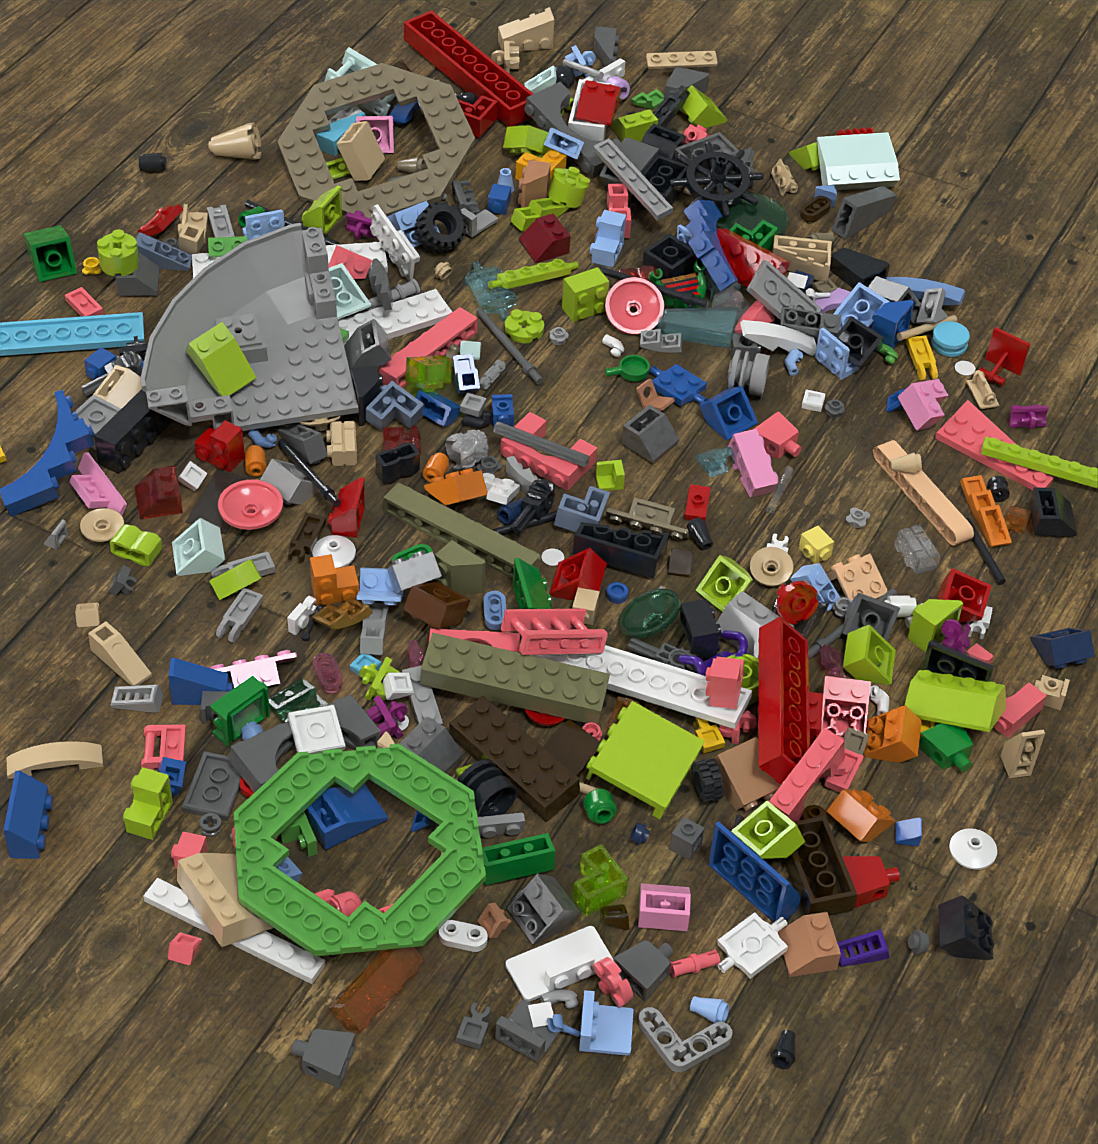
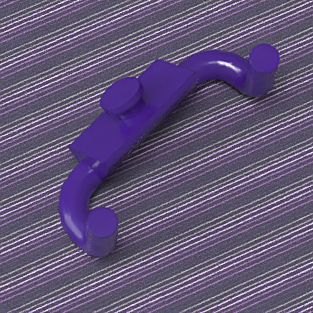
[679,630,748,676]

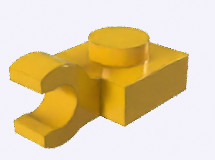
[694,717,725,754]

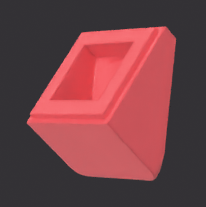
[168,932,202,965]

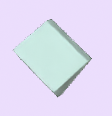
[460,341,482,360]

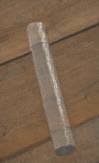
[766,466,793,514]

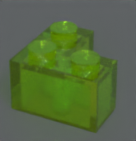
[406,355,452,392]
[573,844,628,916]

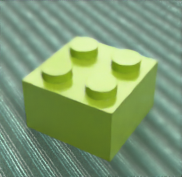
[562,267,609,322]

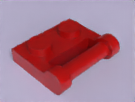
[137,204,184,236]

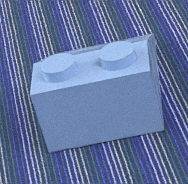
[833,282,889,329]

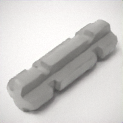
[479,360,505,390]

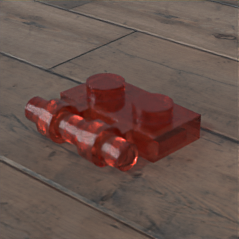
[383,426,421,454]

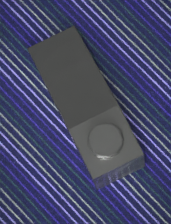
[276,423,328,464]

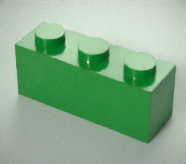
[482,833,555,885]

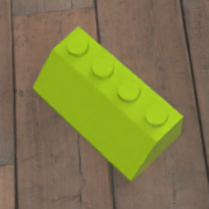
[905,670,1006,732]

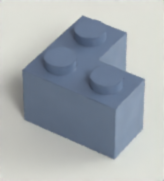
[366,381,424,432]
[554,486,610,532]

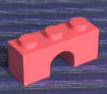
[607,184,631,238]

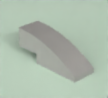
[360,602,389,655]

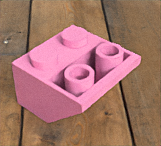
[638,883,691,931]

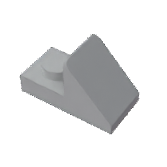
[916,288,948,324]

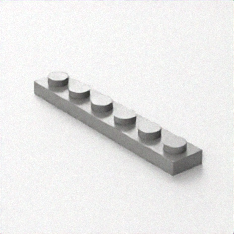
[594,138,673,221]

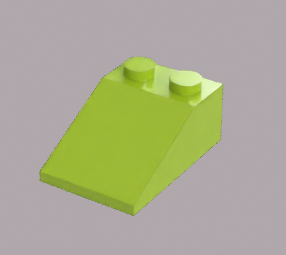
[186,322,257,396]

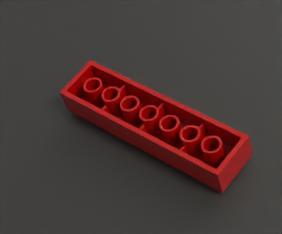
[758,617,810,785]

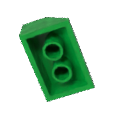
[513,558,552,609]

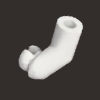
[602,334,624,357]
[869,685,890,715]

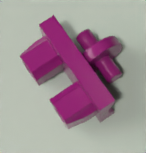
[346,210,378,239]
[1009,405,1048,429]
[942,619,971,652]
[366,695,408,739]

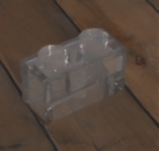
[895,525,940,574]

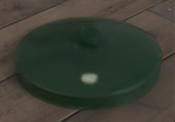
[716,192,788,236]

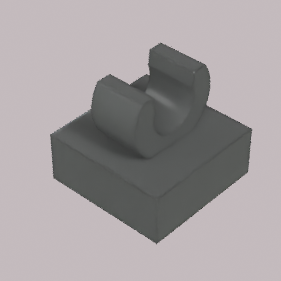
[108,565,137,596]

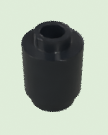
[139,153,167,173]

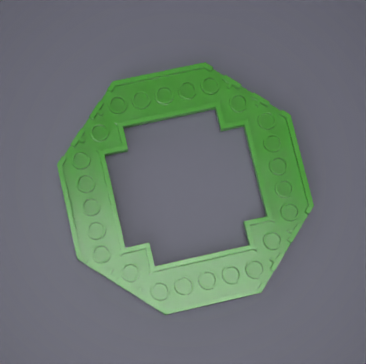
[234,744,486,956]

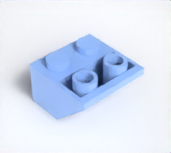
[387,201,440,247]

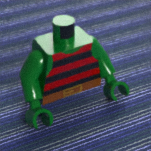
[648,261,707,316]

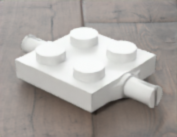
[717,913,788,979]

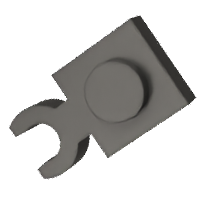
[456,1002,490,1049]

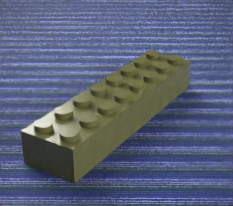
[420,632,610,724]

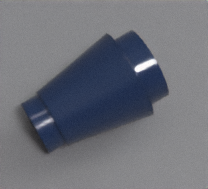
[498,499,522,524]

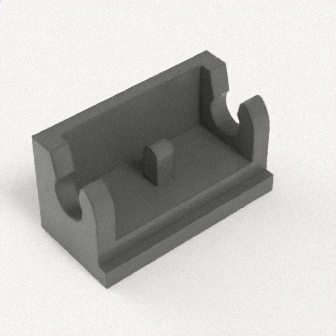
[452,180,480,215]

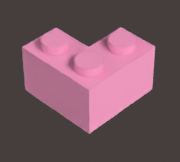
[898,379,948,431]

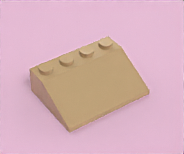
[177,853,274,947]

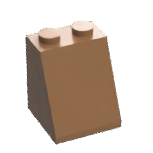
[713,737,781,811]

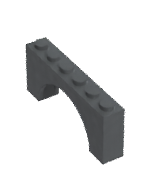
[524,82,621,179]
[230,694,381,793]

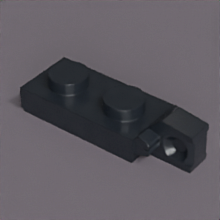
[653,85,690,128]

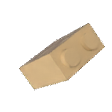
[336,121,385,181]

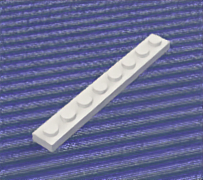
[143,878,325,984]

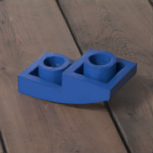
[390,101,420,125]

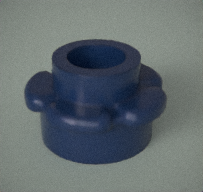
[630,823,650,845]

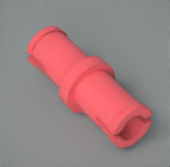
[670,949,720,978]

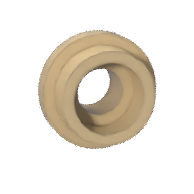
[434,262,452,280]

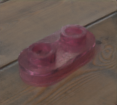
[313,653,343,693]

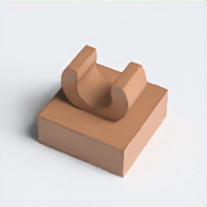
[477,903,511,939]

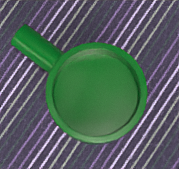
[605,355,650,381]

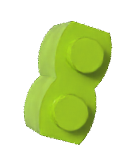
[110,524,162,566]

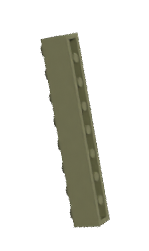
[383,482,540,579]

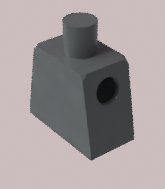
[613,940,674,1002]
[291,1029,356,1089]

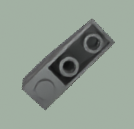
[594,26,619,67]
[780,307,841,340]

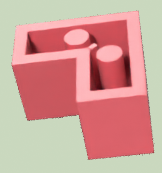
[706,657,744,709]

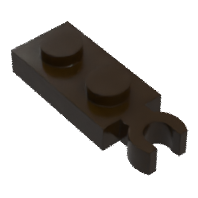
[288,512,326,563]

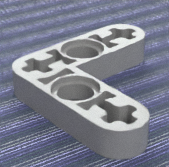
[638,1007,732,1072]

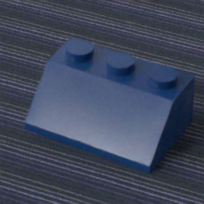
[3,771,53,859]

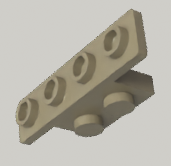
[606,497,689,540]

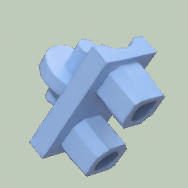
[565,45,596,78]

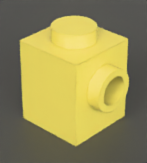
[799,526,834,564]

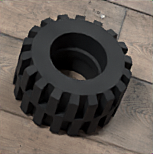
[414,201,467,254]

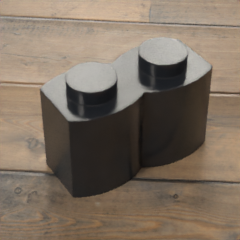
[375,442,420,483]

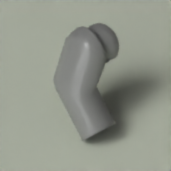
[540,989,579,1009]

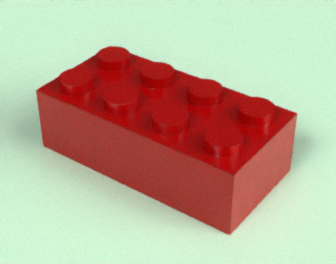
[717,228,790,287]

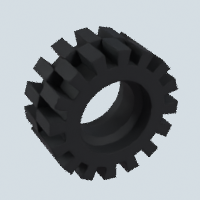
[691,758,724,803]

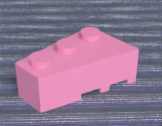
[725,429,778,498]

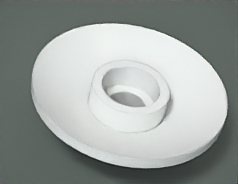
[312,535,356,568]
[949,829,997,870]

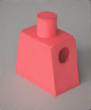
[754,412,802,459]

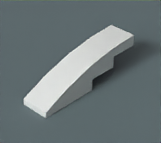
[740,320,817,356]

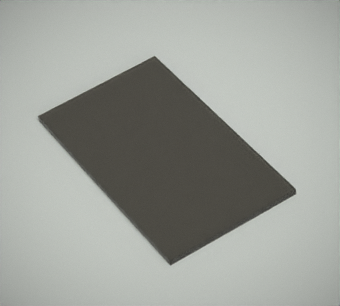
[185,469,255,535]

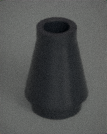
[686,518,713,550]
[770,1030,796,1069]

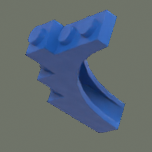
[683,200,738,291]
[0,389,95,517]

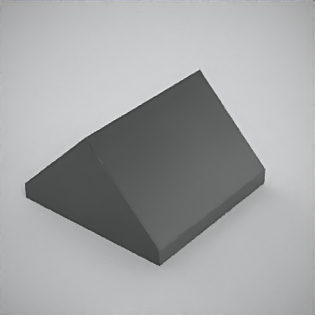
[842,592,900,641]

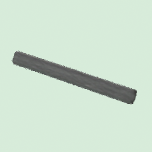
[494,422,589,467]

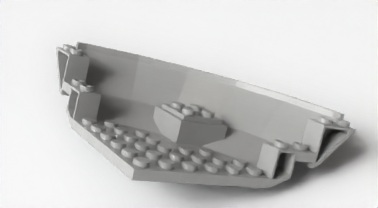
[140,223,359,431]

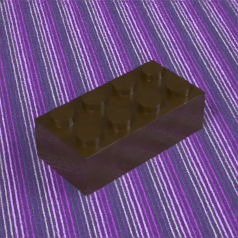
[784,816,857,915]

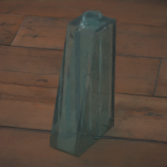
[657,307,738,348]

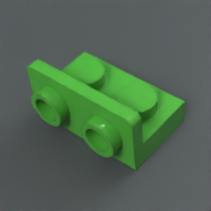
[208,236,247,257]

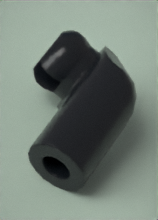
[463,410,493,429]

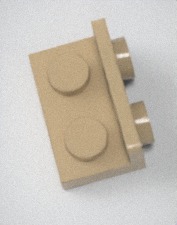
[178,204,208,243]

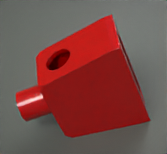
[843,856,900,908]

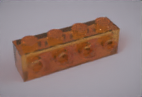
[329,947,424,1031]

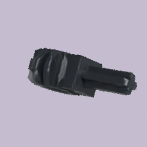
[511,479,556,534]

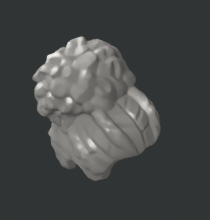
[445,430,489,471]

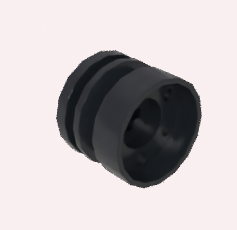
[457,759,518,817]

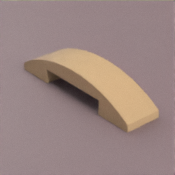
[6,742,103,779]

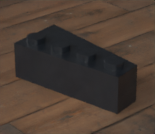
[572,522,670,579]

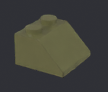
[435,540,486,594]

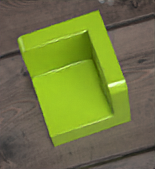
[595,460,625,491]

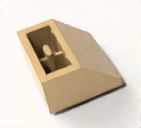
[92,365,142,409]

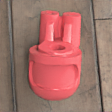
[314,889,362,917]

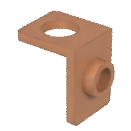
[637,379,675,411]

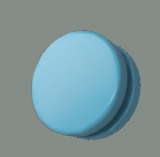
[931,321,970,357]

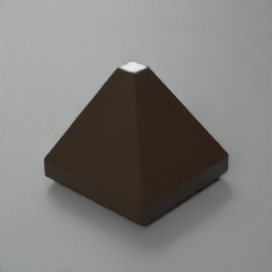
[601,904,629,930]

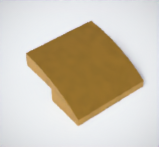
[312,598,373,629]

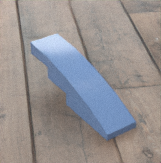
[886,277,965,305]

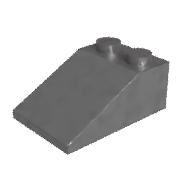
[673,132,739,178]

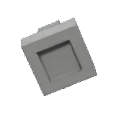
[460,393,486,418]

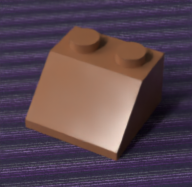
[777,912,841,977]

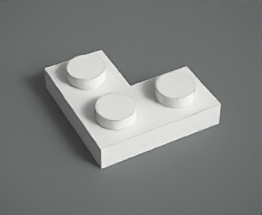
[483,473,520,505]

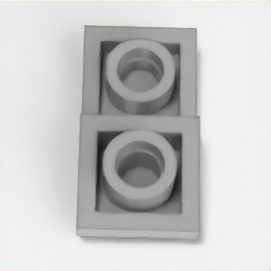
[640,329,682,353]
[506,456,538,494]

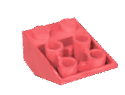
[821,676,871,738]

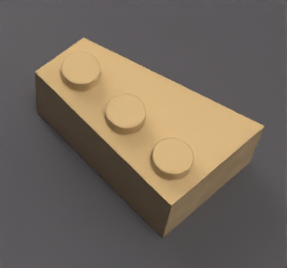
[498,7,554,52]
[772,235,832,283]

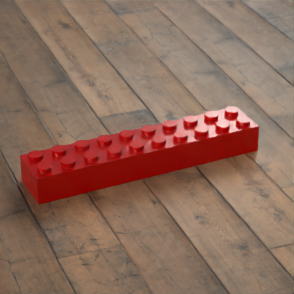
[404,10,533,127]

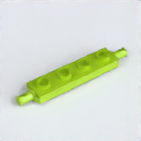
[488,259,579,289]

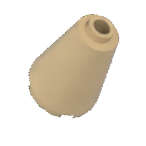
[209,122,261,160]

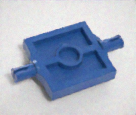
[649,364,708,406]

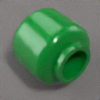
[583,789,617,824]

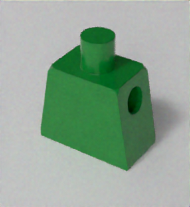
[919,723,973,772]

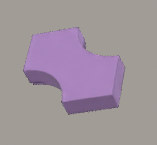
[815,287,851,313]

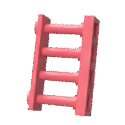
[501,609,608,655]

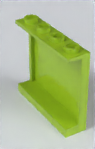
[586,701,705,819]

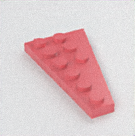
[935,400,1053,491]

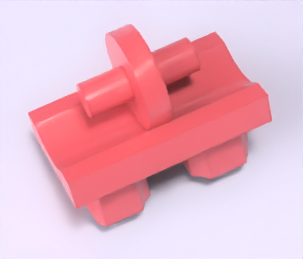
[719,711,757,744]

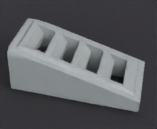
[110,685,163,712]

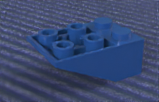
[304,784,388,850]

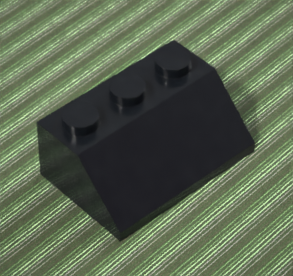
[922,640,998,682]

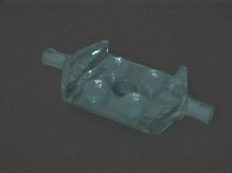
[465,260,517,321]

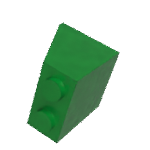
[23,225,77,282]

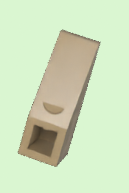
[88,621,152,686]

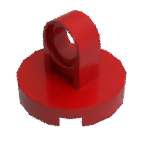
[776,580,819,624]

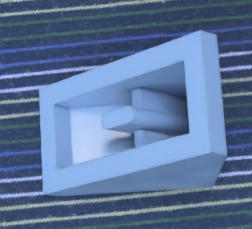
[544,128,584,159]

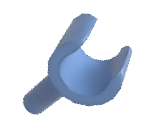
[547,1014,581,1037]

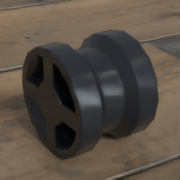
[987,476,1010,502]

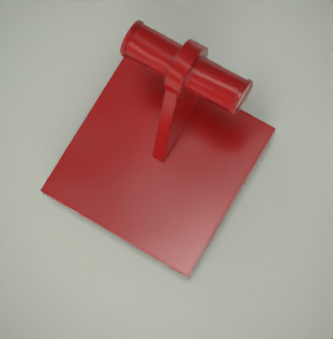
[979,327,1031,387]

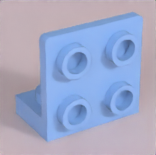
[242,210,285,241]
[815,328,859,380]
[356,567,404,605]
[579,990,633,1055]

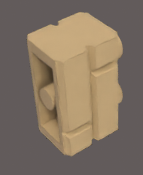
[326,421,357,466]

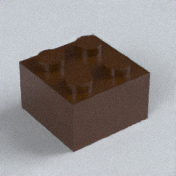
[404,580,470,629]

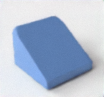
[814,185,837,207]

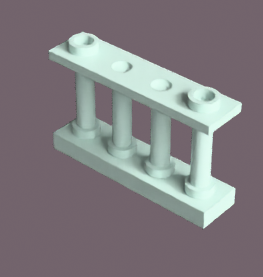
[325,47,396,116]

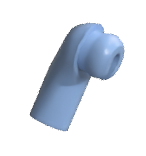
[784,349,803,376]

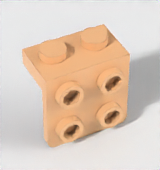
[826,554,887,601]

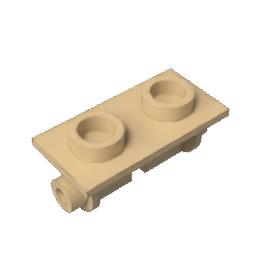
[771,159,798,196]
[966,370,999,409]

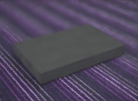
[182,751,242,821]

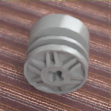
[727,349,770,397]

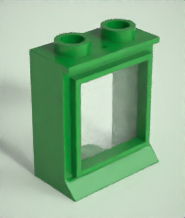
[210,675,270,749]

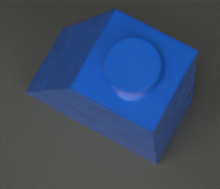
[168,658,233,705]

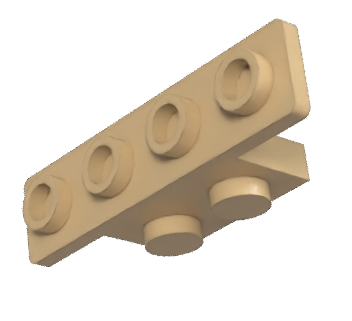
[646,51,718,72]

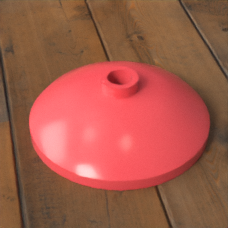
[605,277,664,335]
[218,480,283,530]

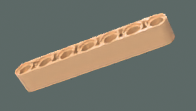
[873,440,974,546]

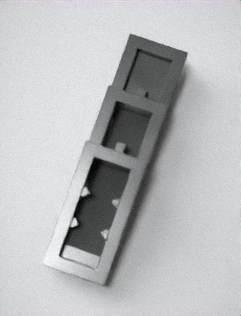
[369,258,393,311]

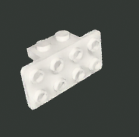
[370,204,420,281]
[506,926,613,1002]

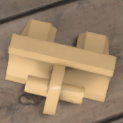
[491,41,519,73]

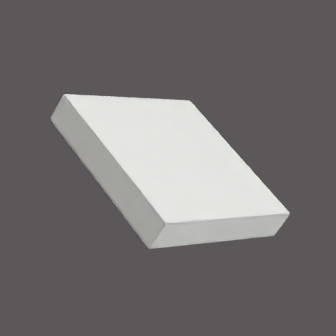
[288,705,345,754]

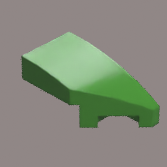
[631,89,664,109]

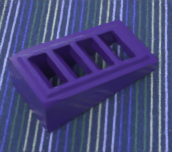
[837,930,890,967]

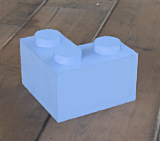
[589,210,626,267]

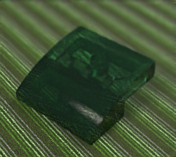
[269,678,328,724]

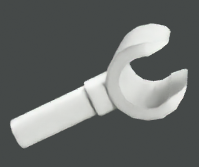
[806,288,830,302]

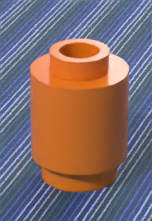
[244,445,267,476]
[422,453,449,483]

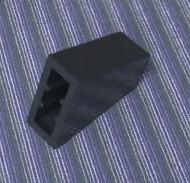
[830,247,890,289]

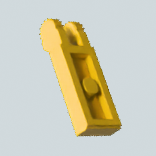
[906,336,938,380]

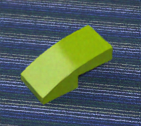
[209,558,262,600]

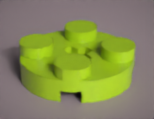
[505,309,544,343]

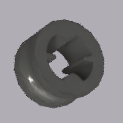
[199,813,222,837]

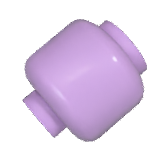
[605,76,630,101]

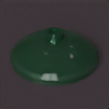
[619,588,681,639]

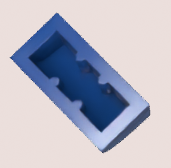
[416,390,461,426]

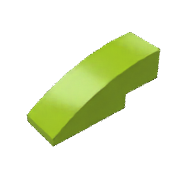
[510,198,569,231]

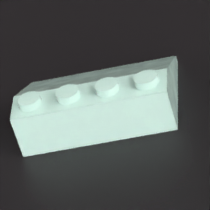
[817,132,900,190]
[329,263,371,319]

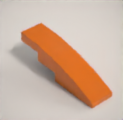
[960,475,1012,548]

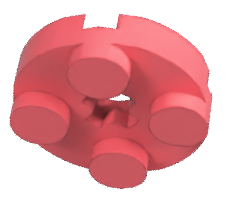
[592,957,633,1008]

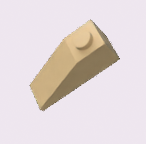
[1000,730,1045,778]

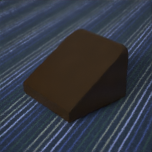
[668,548,693,577]

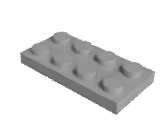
[747,260,822,320]

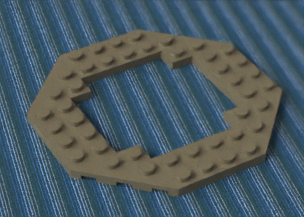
[278,63,476,218]

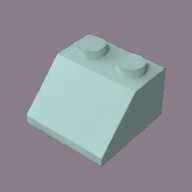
[172,518,225,576]

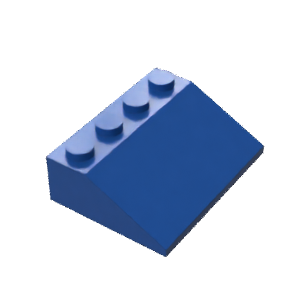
[708,821,801,923]

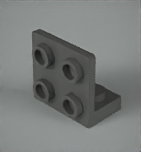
[495,999,565,1063]

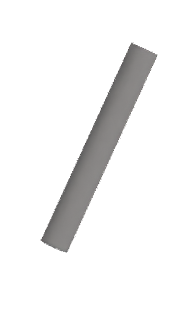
[563,59,604,79]

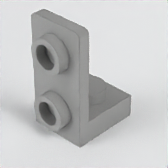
[460,208,498,238]

